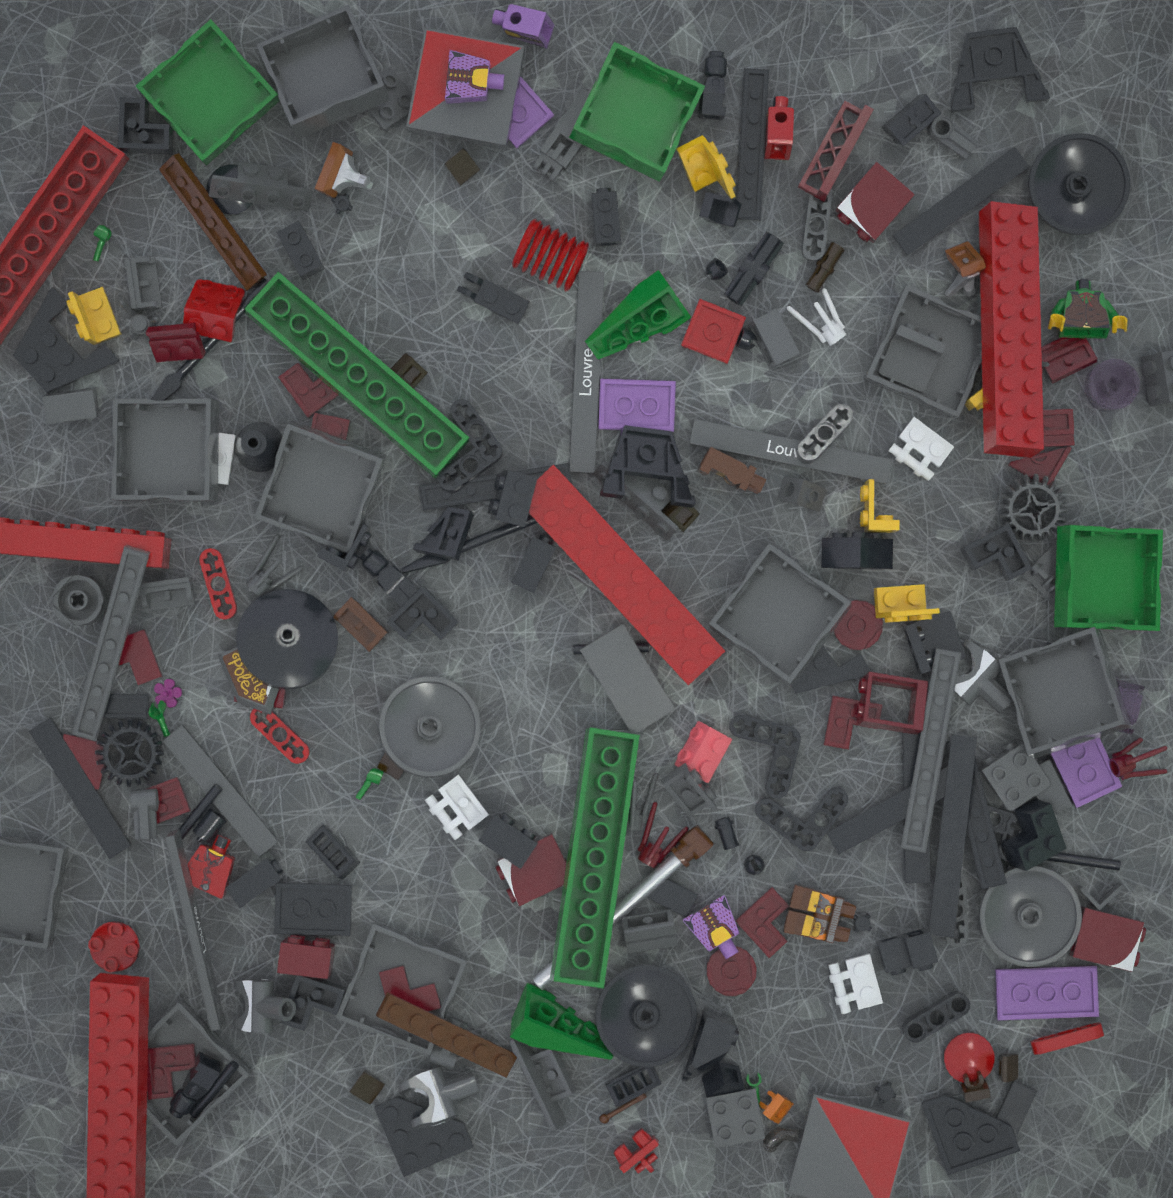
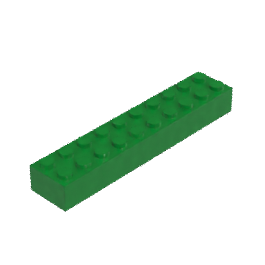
[245,272,469,479]
[550,727,640,989]

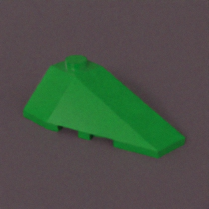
[585,270,692,359]
[510,983,614,1060]

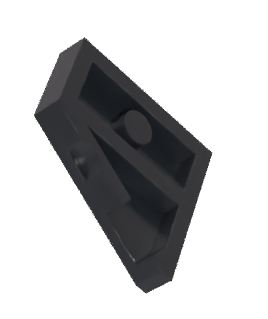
[413,507,474,561]

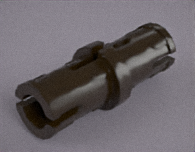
[805,242,845,293]

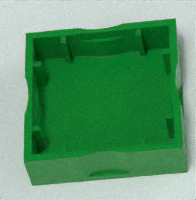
[136,19,280,166]
[569,42,705,182]
[1054,525,1163,631]

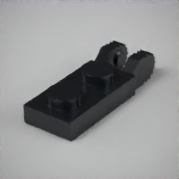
[457,272,530,325]

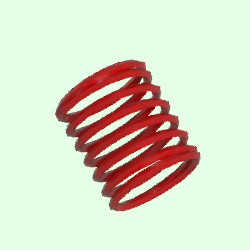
[512,218,589,292]

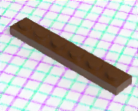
[159,153,267,291]
[376,992,517,1078]

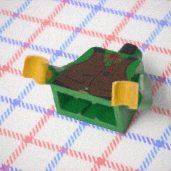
[1048,279,1128,339]

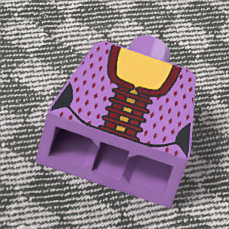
[492,4,554,49]
[445,50,505,104]
[683,895,740,959]

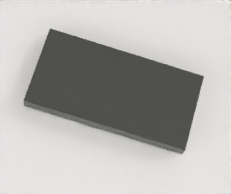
[580,623,675,734]

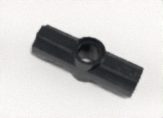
[724,231,784,307]

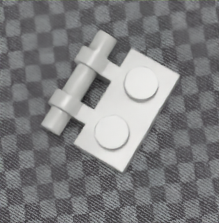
[888,417,954,481]
[425,774,489,840]
[828,953,883,1014]

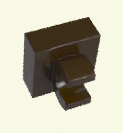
[960,1071,991,1103]

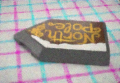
[218,647,280,715]

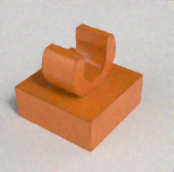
[759,1091,794,1124]

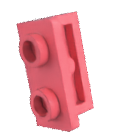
[675,721,732,783]

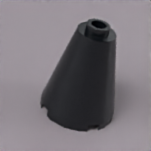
[235,422,283,472]

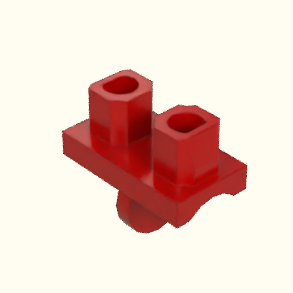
[614,1128,659,1174]

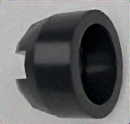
[706,258,728,281]
[736,328,757,350]
[744,855,765,875]

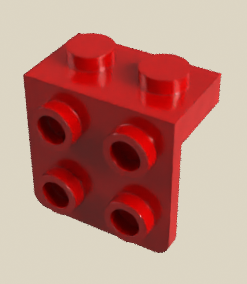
[183,279,245,342]

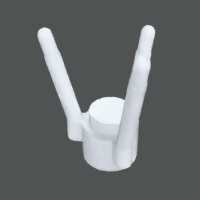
[787,288,846,346]

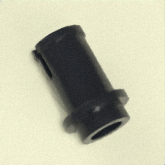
[714,816,739,850]

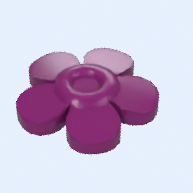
[154,679,182,708]

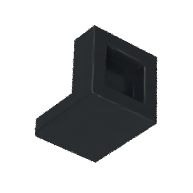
[699,192,741,227]
[702,1062,744,1098]

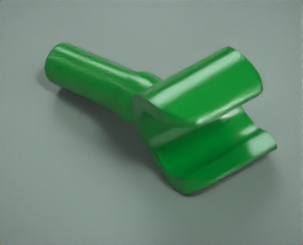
[93,225,112,262]
[148,700,170,737]
[355,768,384,800]
[746,1073,761,1108]

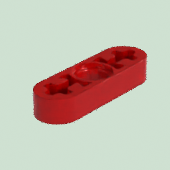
[199,548,237,620]
[250,709,310,764]
[1030,1022,1104,1055]

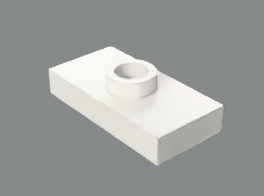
[218,433,236,485]

